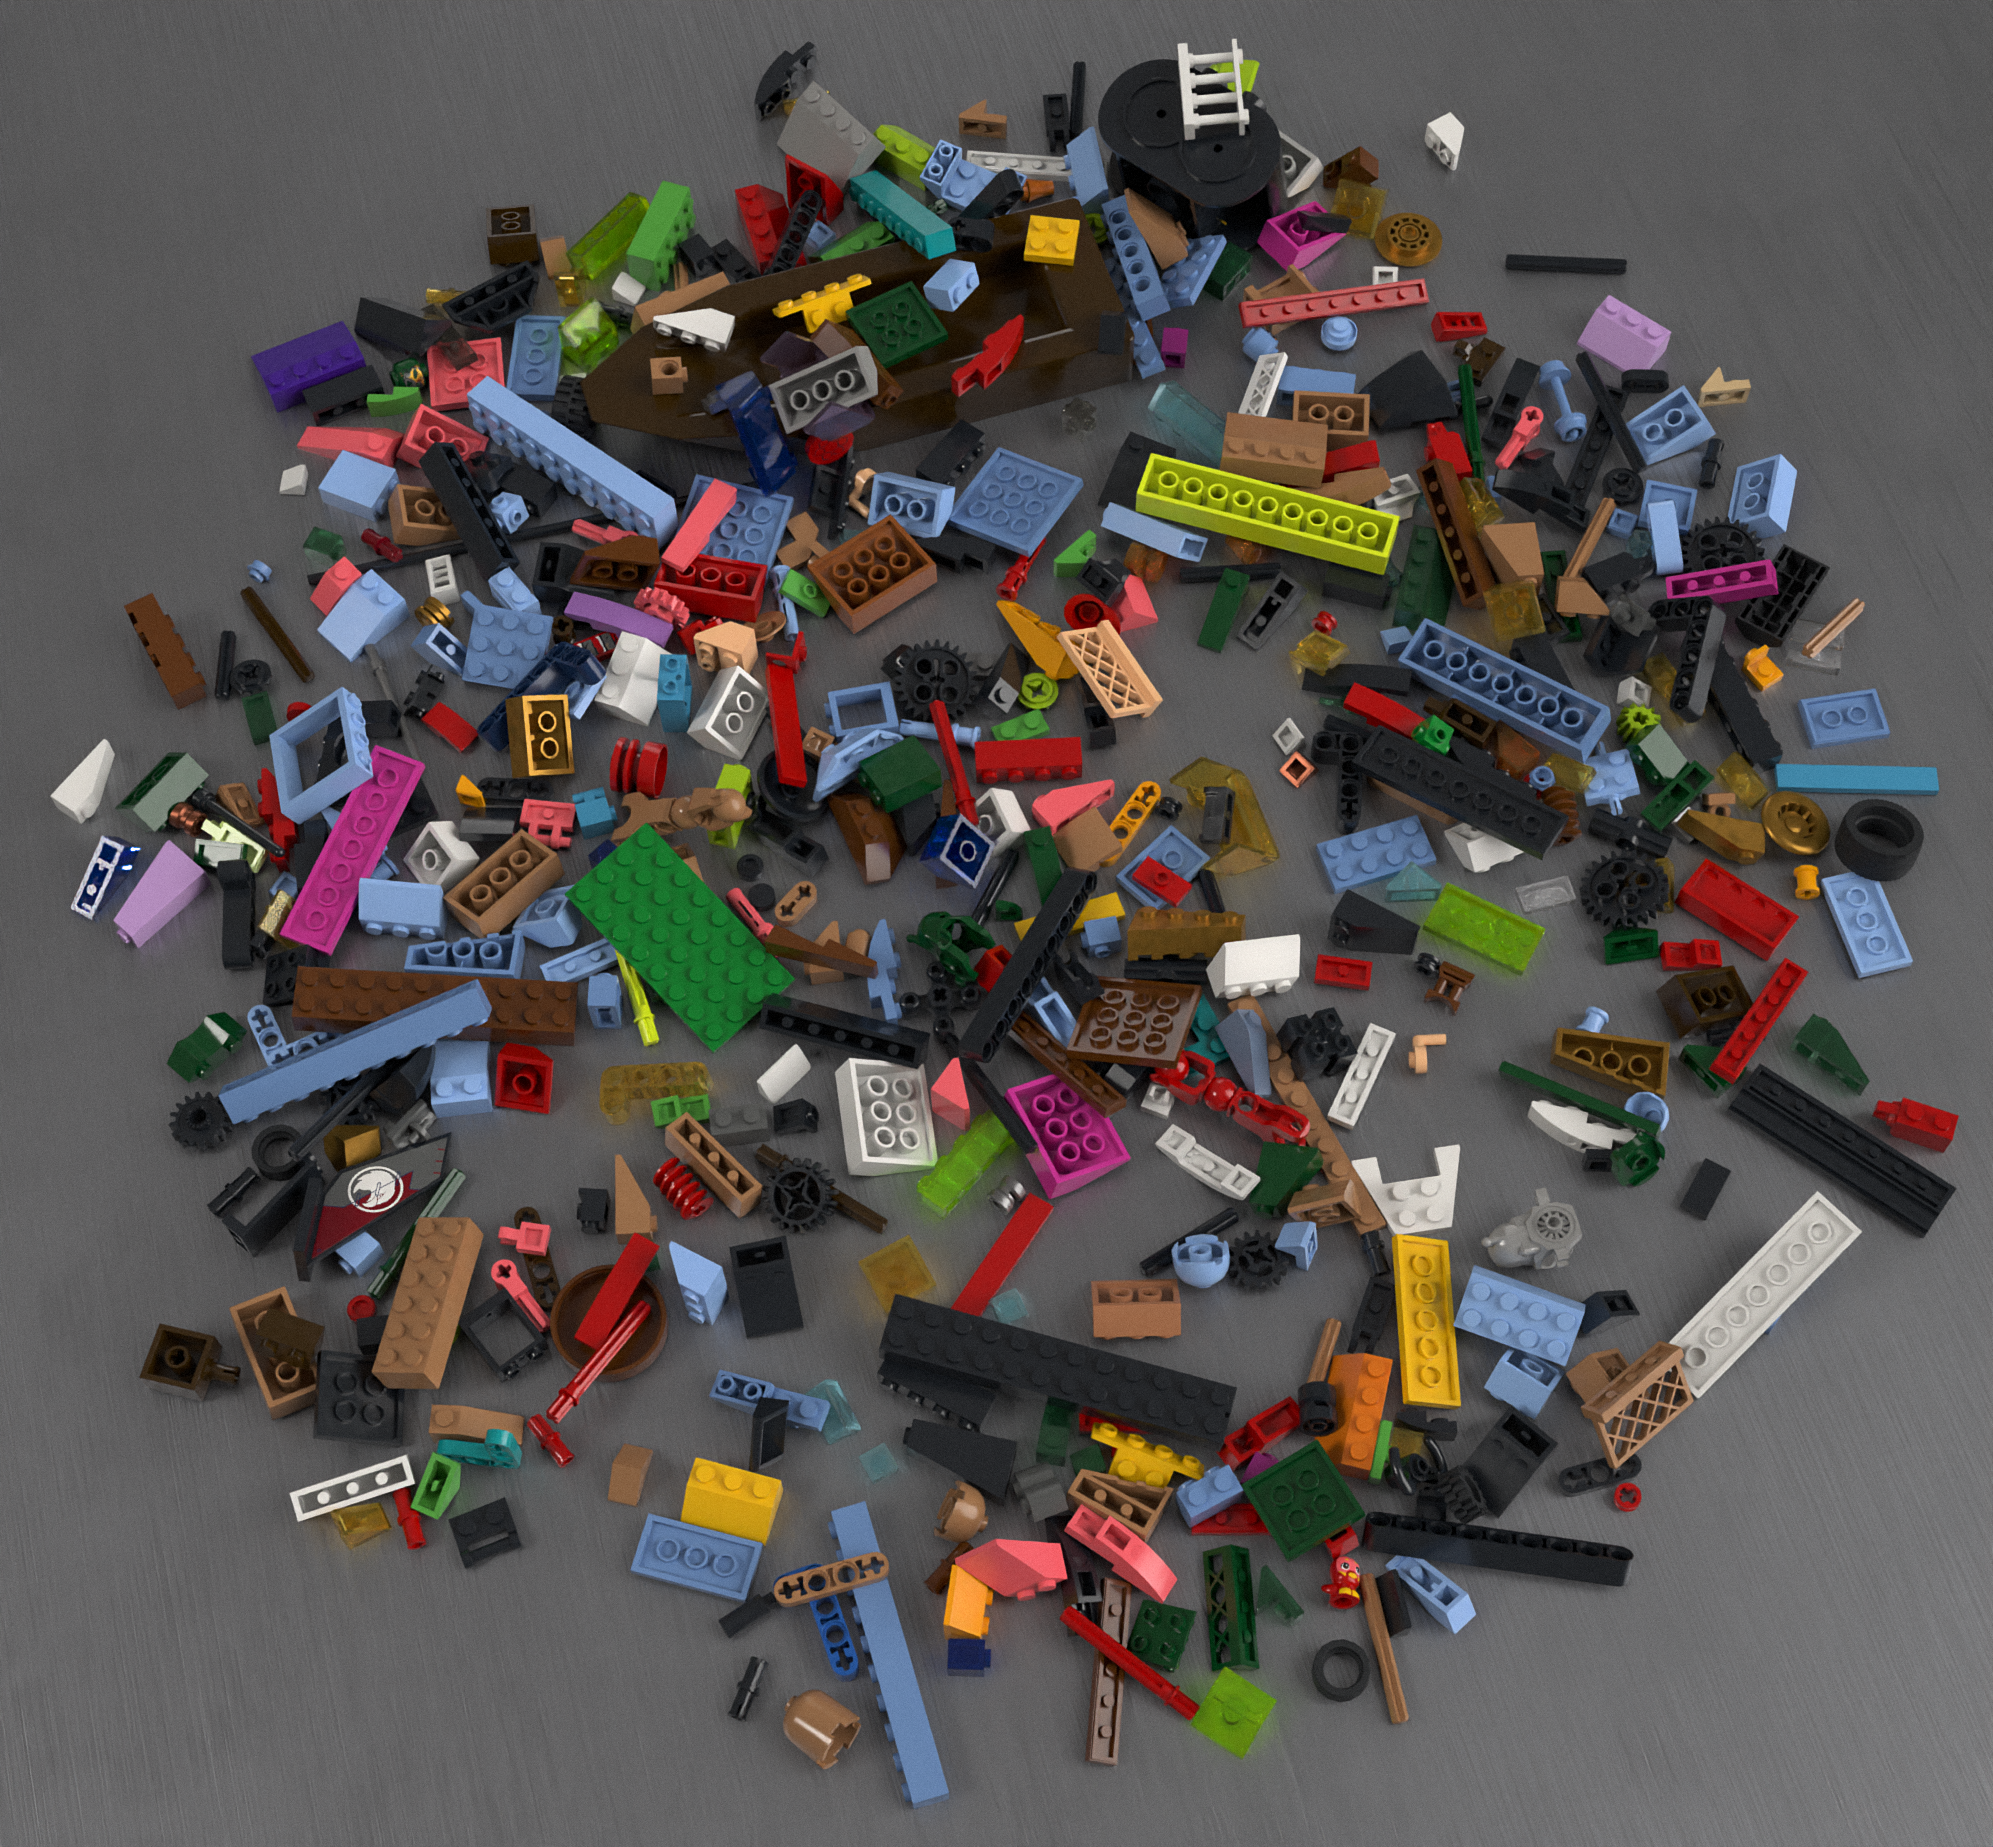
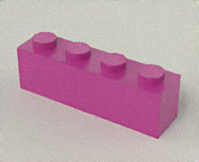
[1665,559,1778,604]

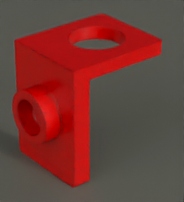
[765,631,807,674]

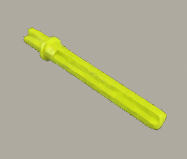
[615,950,659,1046]

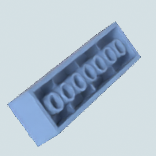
[1398,618,1611,764]

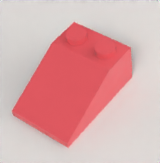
[396,404,489,469]
[955,1539,1067,1601]

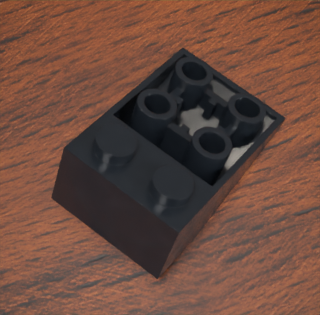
[532,542,616,604]
[729,1235,804,1339]
[1463,1405,1558,1519]

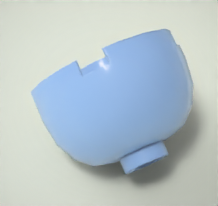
[1171,1234,1230,1288]

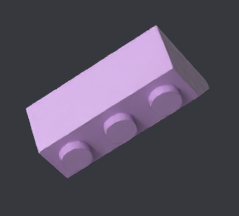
[1577,295,1671,372]

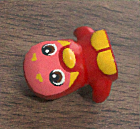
[1321,1556,1360,1609]

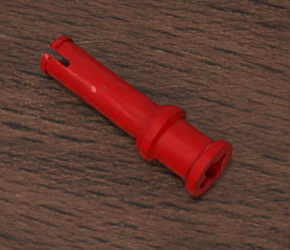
[996,537,1047,601]

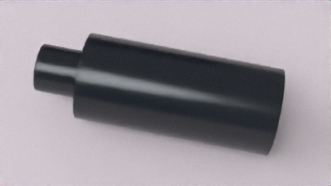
[718,1592,777,1639]

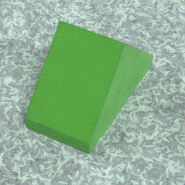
[410,1452,461,1519]

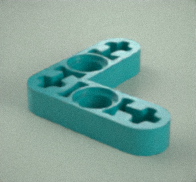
[436,1429,522,1469]

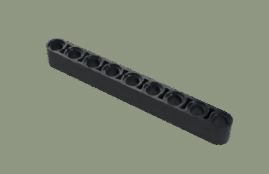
[959,867,1097,1063]
[1361,1512,1634,1587]

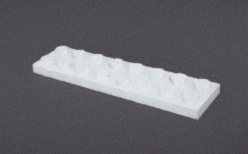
[1668,1191,1862,1399]

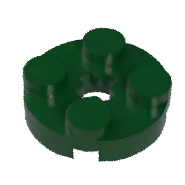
[1610,1131,1665,1187]

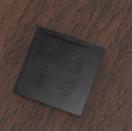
[313,1350,405,1448]

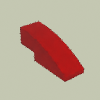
[1216,1396,1300,1473]

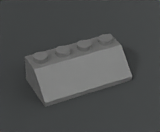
[768,346,878,434]

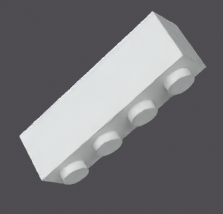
[290,1453,416,1522]

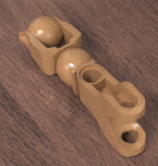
[610,788,752,847]

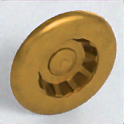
[1375,212,1442,267]
[1761,791,1831,855]

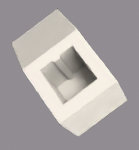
[1425,112,1464,171]

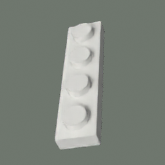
[1327,1023,1396,1131]

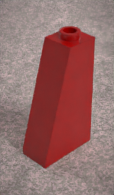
[1278,440,1380,488]

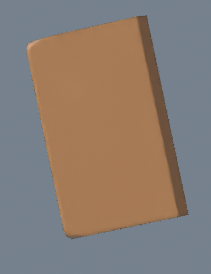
[215,782,265,829]

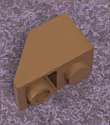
[1554,576,1610,619]

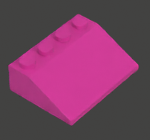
[1003,1074,1131,1200]

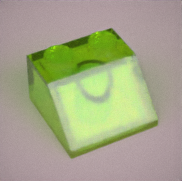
[557,297,619,372]
[1190,1667,1277,1760]

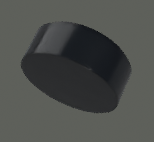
[737,854,764,882]
[748,883,776,911]

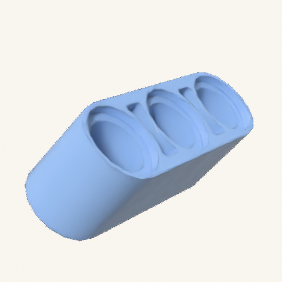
[1646,500,1683,576]

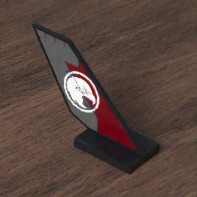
[293,1132,452,1282]

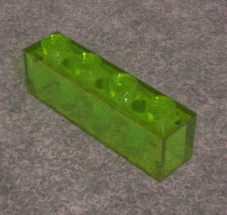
[565,192,650,281]
[916,1109,1014,1220]

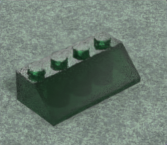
[1392,524,1454,631]

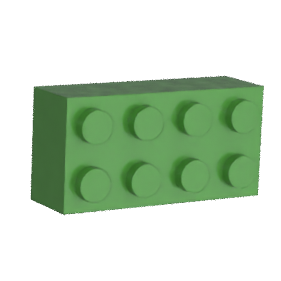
[626,181,696,292]

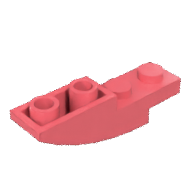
[1064,1504,1178,1604]

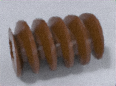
[1541,786,1582,846]

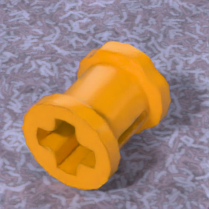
[1793,865,1820,900]

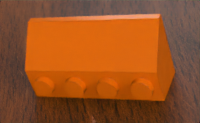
[1315,1353,1393,1481]

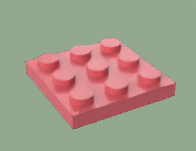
[427,337,506,411]

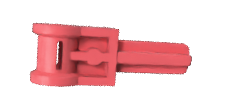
[1495,406,1544,470]
[572,519,638,545]
[491,1259,550,1333]

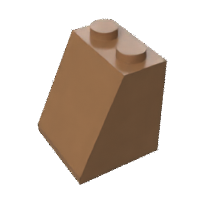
[1480,522,1544,604]

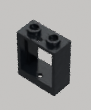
[458,1287,549,1383]

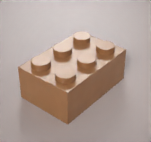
[1292,390,1370,451]

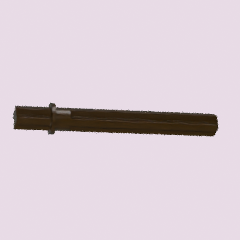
[754,1144,889,1234]

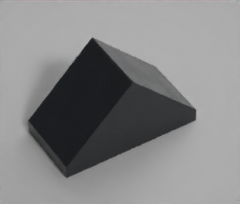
[1098,310,1128,356]

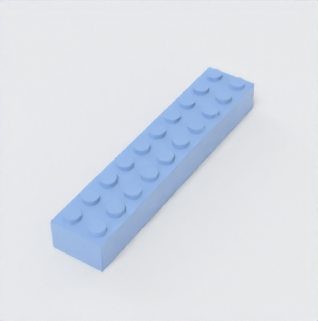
[467,376,679,549]

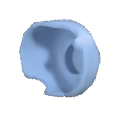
[1623,1092,1670,1132]

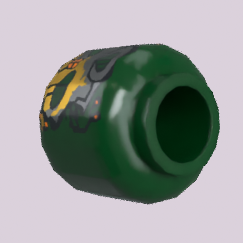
[389,357,429,389]

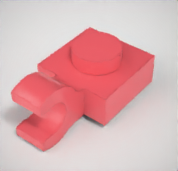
[498,1222,551,1256]

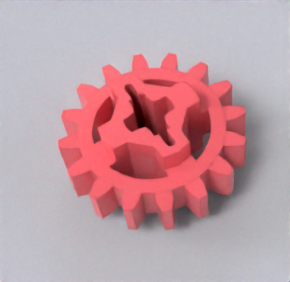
[634,587,690,631]

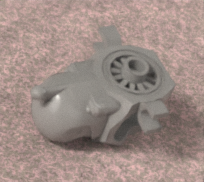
[1481,1187,1582,1270]

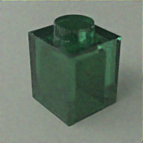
[303,526,347,568]

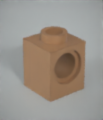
[650,357,688,395]

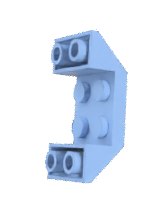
[920,139,1027,215]

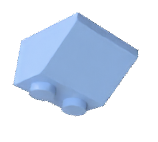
[1484,1346,1565,1420]

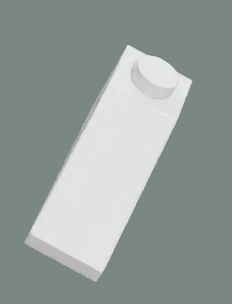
[50,739,115,824]

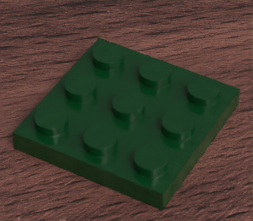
[845,281,948,369]
[1241,1439,1366,1563]

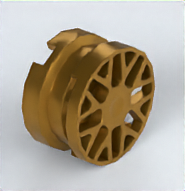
[414,596,455,628]

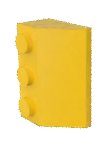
[680,1457,783,1546]

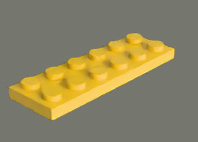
[1392,1234,1461,1410]

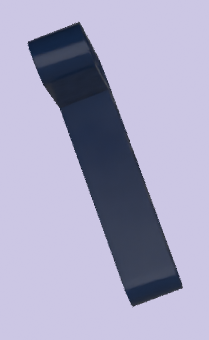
[477,642,607,752]

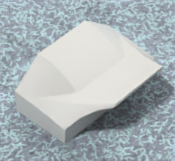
[1372,474,1421,522]

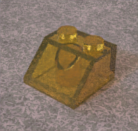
[1331,178,1390,239]
[1483,580,1546,642]

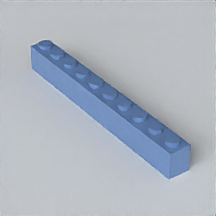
[218,979,492,1124]
[827,1501,950,1810]

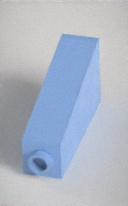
[1101,502,1208,562]

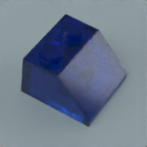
[919,813,996,889]

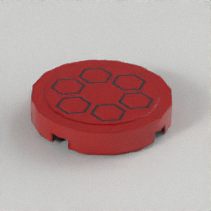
[804,422,854,465]

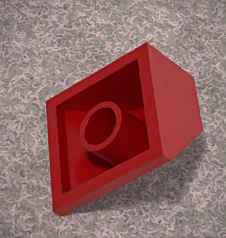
[494,1042,554,1114]

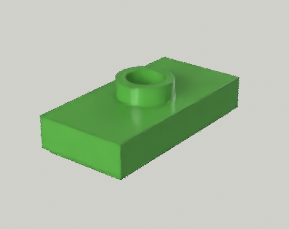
[778,569,830,618]
[1367,1420,1393,1485]

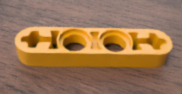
[1099,781,1161,867]

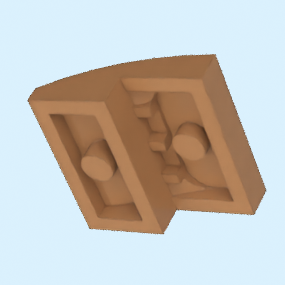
[1053,807,1123,872]

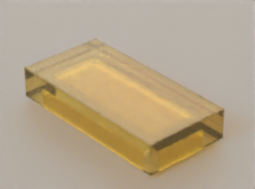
[1543,753,1597,793]

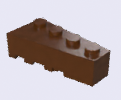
[124,593,207,710]

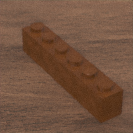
[1416,458,1500,610]

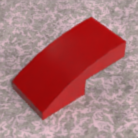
[421,702,479,754]
[1659,939,1723,971]

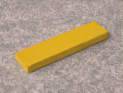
[1014,892,1125,942]

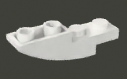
[1527,1100,1636,1153]

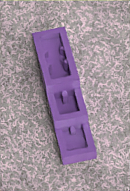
[564,592,674,648]

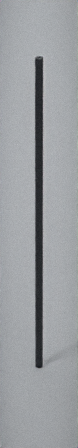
[307,481,759,585]

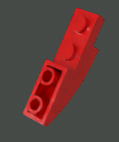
[951,314,1024,397]
[257,768,300,873]

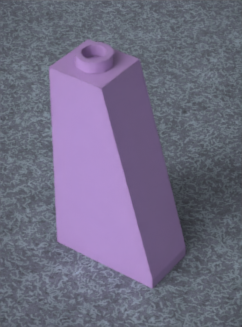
[113,840,211,948]

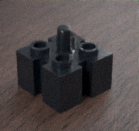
[1276,1007,1358,1082]

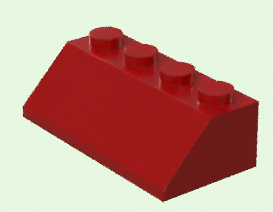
[735,184,807,275]
[654,554,767,623]

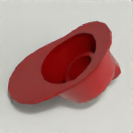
[1064,593,1121,641]

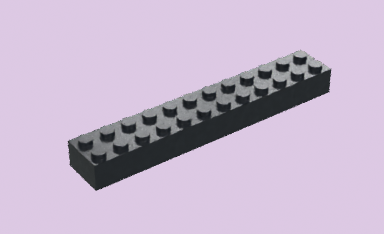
[879,1294,1237,1452]

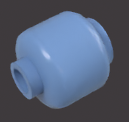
[1242,327,1279,363]

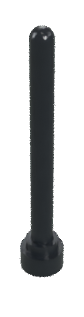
[192,788,285,858]

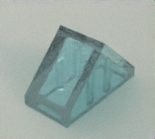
[1384,861,1442,903]

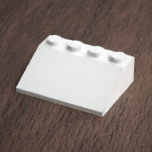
[835,1058,939,1176]

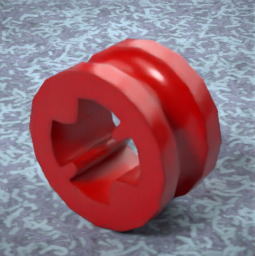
[1311,611,1338,637]
[1613,1483,1642,1512]

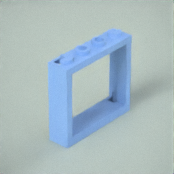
[269,687,374,825]

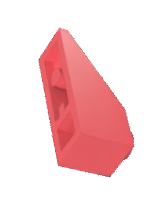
[1032,779,1115,836]

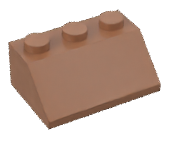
[1091,1279,1181,1340]

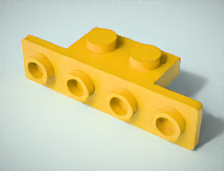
[772,274,871,333]
[1091,1422,1204,1489]

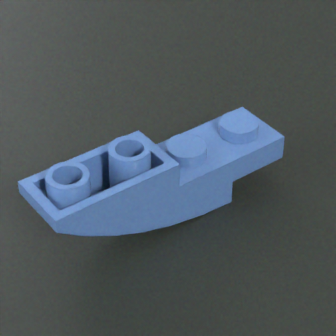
[867,919,902,1025]
[709,1370,831,1432]

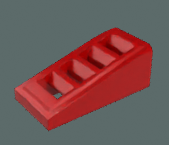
[1431,312,1488,342]

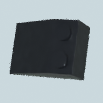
[1098,431,1176,515]
[1327,889,1421,955]

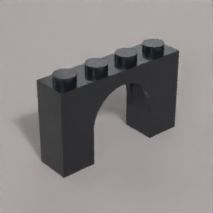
[313,700,402,807]

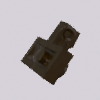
[1452,337,1506,387]

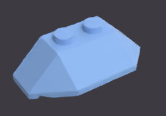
[813,728,904,803]

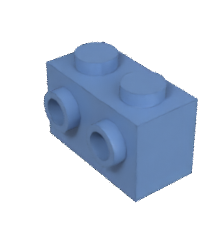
[1175,1465,1243,1528]

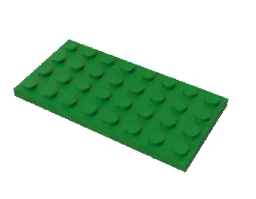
[565,822,795,1054]

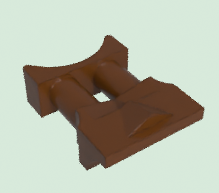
[1424,961,1475,1016]

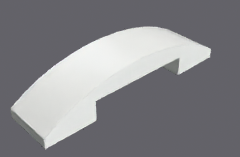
[1155,1124,1261,1200]

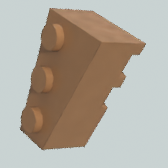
[1066,1469,1174,1543]

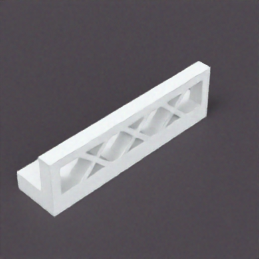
[1238,352,1288,417]

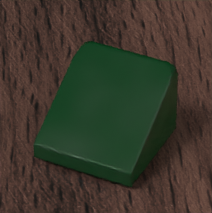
[1070,1443,1106,1477]

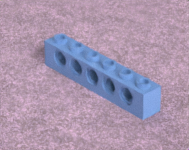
[1100,195,1170,322]

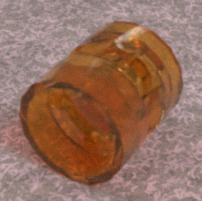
[1123,541,1169,584]

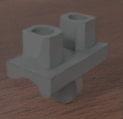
[1610,594,1656,637]
[383,1099,437,1150]

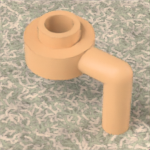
[847,468,877,519]
[1408,1034,1446,1074]

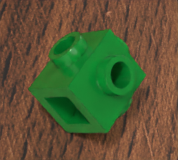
[1411,715,1454,756]

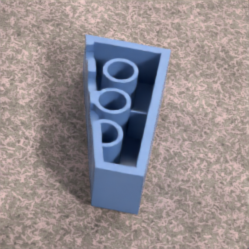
[404,929,526,979]

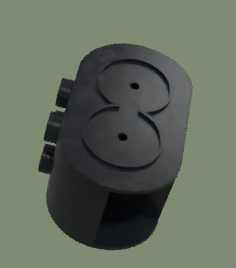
[1098,59,1288,254]

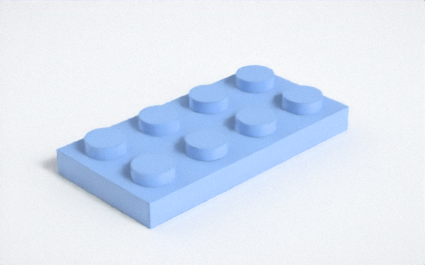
[1820,872,1913,978]

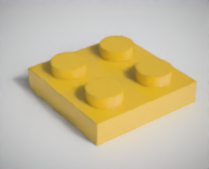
[1024,215,1080,266]

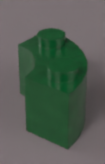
[166,1012,247,1083]

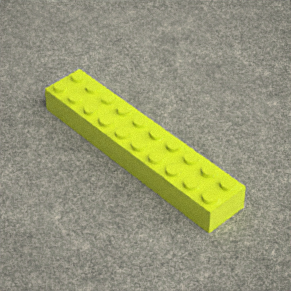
[1136,453,1400,575]

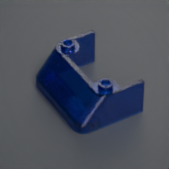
[715,370,799,498]

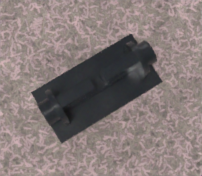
[403,664,445,720]

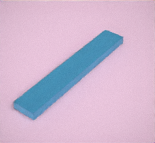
[1774,764,1939,795]

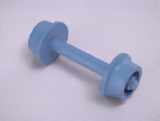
[1538,360,1587,442]

